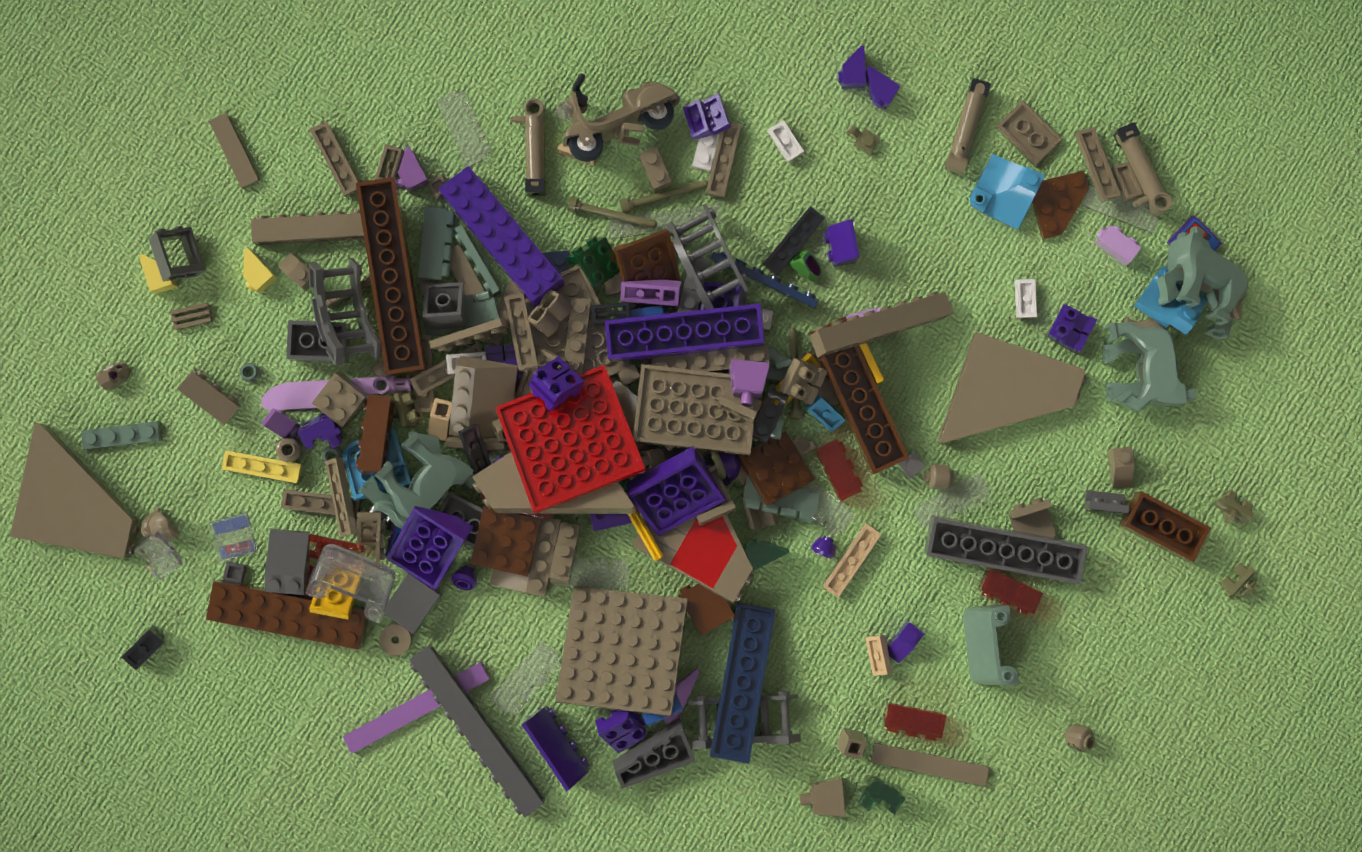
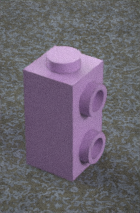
[1095,225,1141,266]

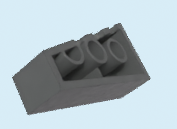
[613,718,695,789]

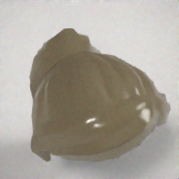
[141,507,180,541]

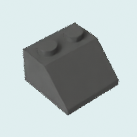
[423,282,467,329]

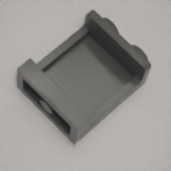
[382,573,442,634]

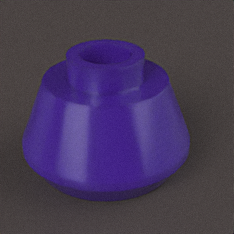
[811,535,836,559]
[451,566,477,591]

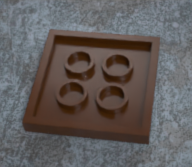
[614,229,681,303]
[737,430,815,506]
[470,506,541,577]

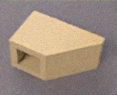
[428,398,452,441]

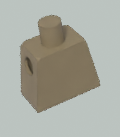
[799,776,846,817]

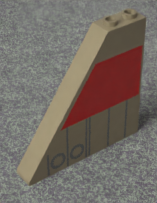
[632,448,754,604]

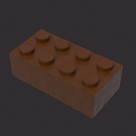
[1118,491,1211,562]

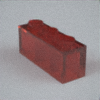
[815,439,863,502]
[977,568,1043,616]
[882,702,946,741]

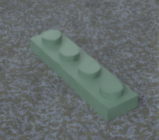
[454,225,501,296]
[81,421,162,450]

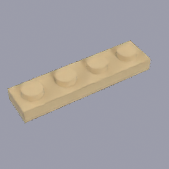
[822,523,882,598]

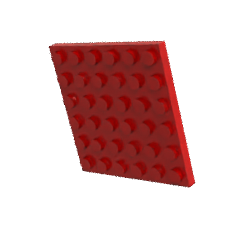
[495,365,646,514]

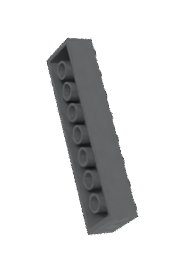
[924,515,1088,584]

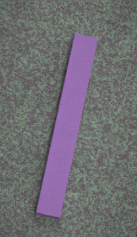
[343,662,490,754]

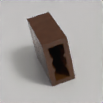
[678,584,735,636]

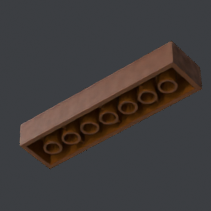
[808,317,909,474]
[206,579,371,650]

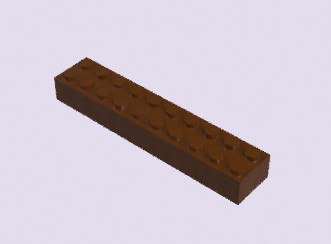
[356,177,427,376]

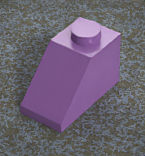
[398,146,429,194]
[261,408,300,438]

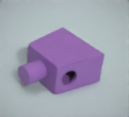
[729,359,769,407]

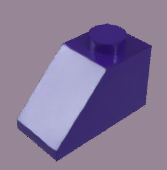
[837,46,866,89]
[866,66,900,109]
[887,621,925,663]

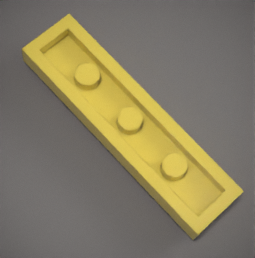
[221,450,302,484]

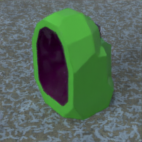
[790,250,822,282]

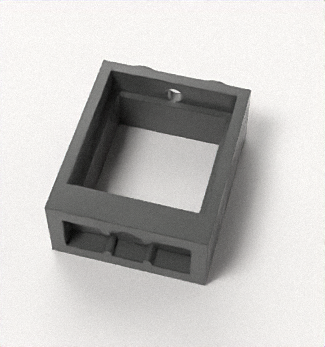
[149,226,206,282]

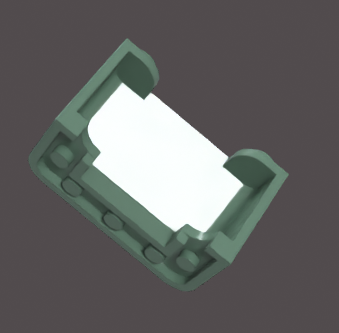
[963,604,1019,686]

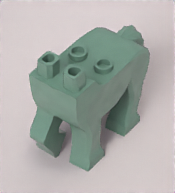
[358,431,476,529]

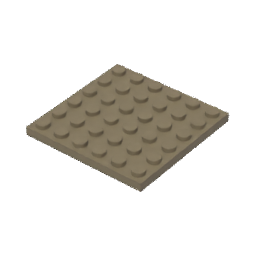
[555,586,688,717]

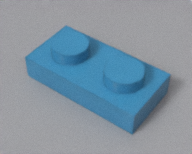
[805,394,846,433]

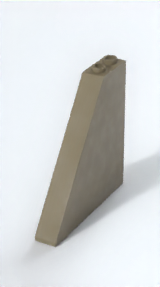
[937,333,1086,443]
[10,422,139,558]
[473,452,636,514]

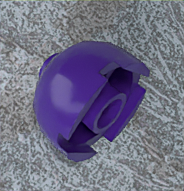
[704,452,740,486]

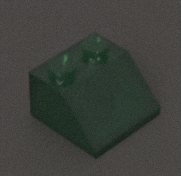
[744,539,790,570]

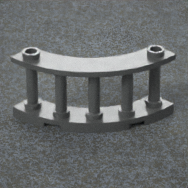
[666,203,749,309]
[309,258,382,366]
[688,691,801,749]

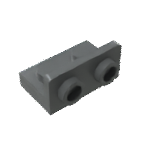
[1084,490,1129,514]

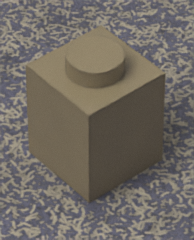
[837,728,867,759]

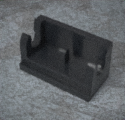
[121,625,165,670]

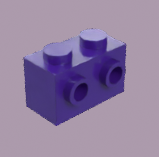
[590,514,632,531]

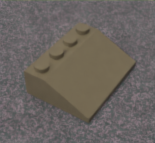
[449,356,518,437]
[490,513,562,597]

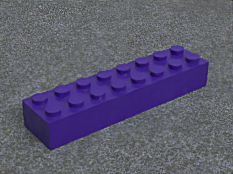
[438,166,565,308]
[605,304,765,362]

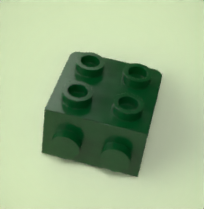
[567,236,620,288]

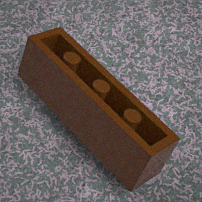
[356,395,395,475]

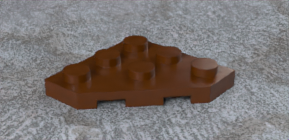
[1032,170,1089,240]

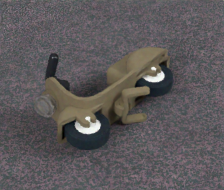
[556,73,680,162]

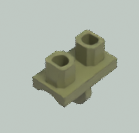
[393,392,423,428]
[1214,490,1254,524]
[1220,563,1257,599]

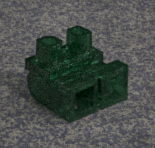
[857,776,906,815]

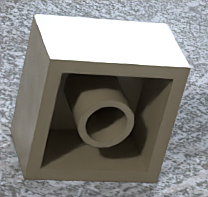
[312,372,369,427]

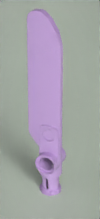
[262,375,413,411]

